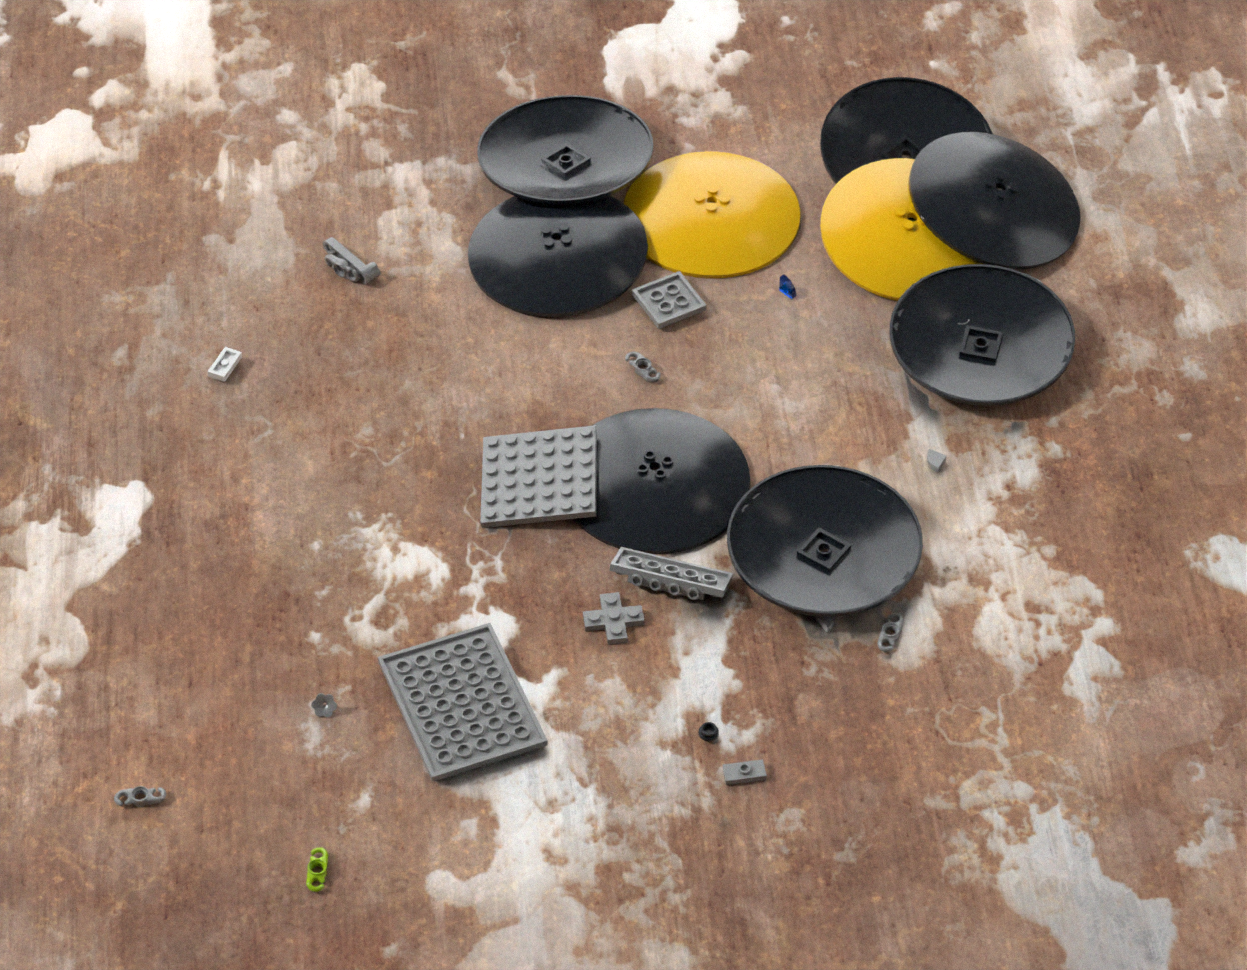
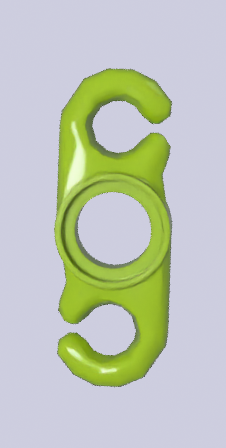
[306,847,328,892]

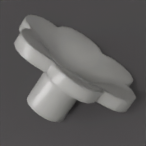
[311,693,337,717]

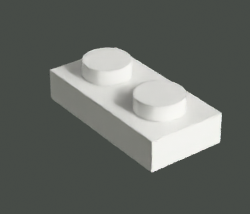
[208,347,242,382]

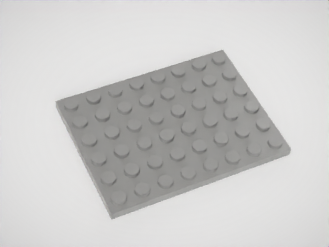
[378,623,548,782]

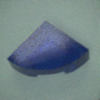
[779,274,796,299]

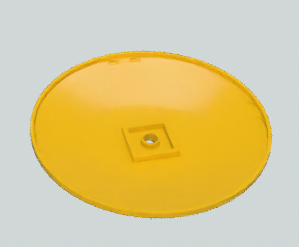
[624,151,800,279]
[820,158,986,301]

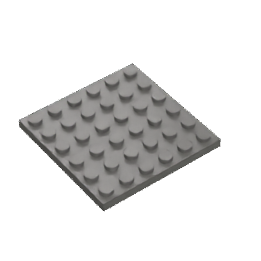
[480,425,597,528]

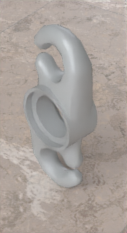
[325,254,359,282]
[625,351,661,382]
[877,613,904,652]
[114,786,166,807]

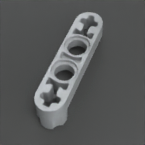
[323,237,381,284]

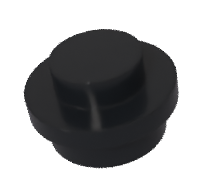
[698,722,719,741]

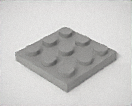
[632,271,706,329]

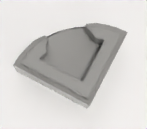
[927,449,946,472]
[815,616,835,632]

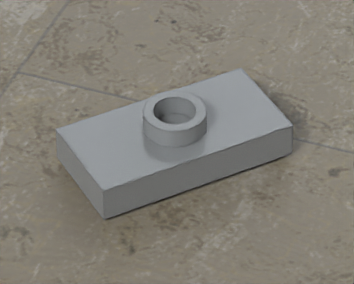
[722,759,767,785]

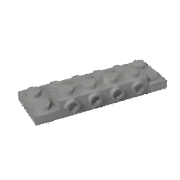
[609,547,733,600]

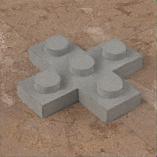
[583,592,644,645]

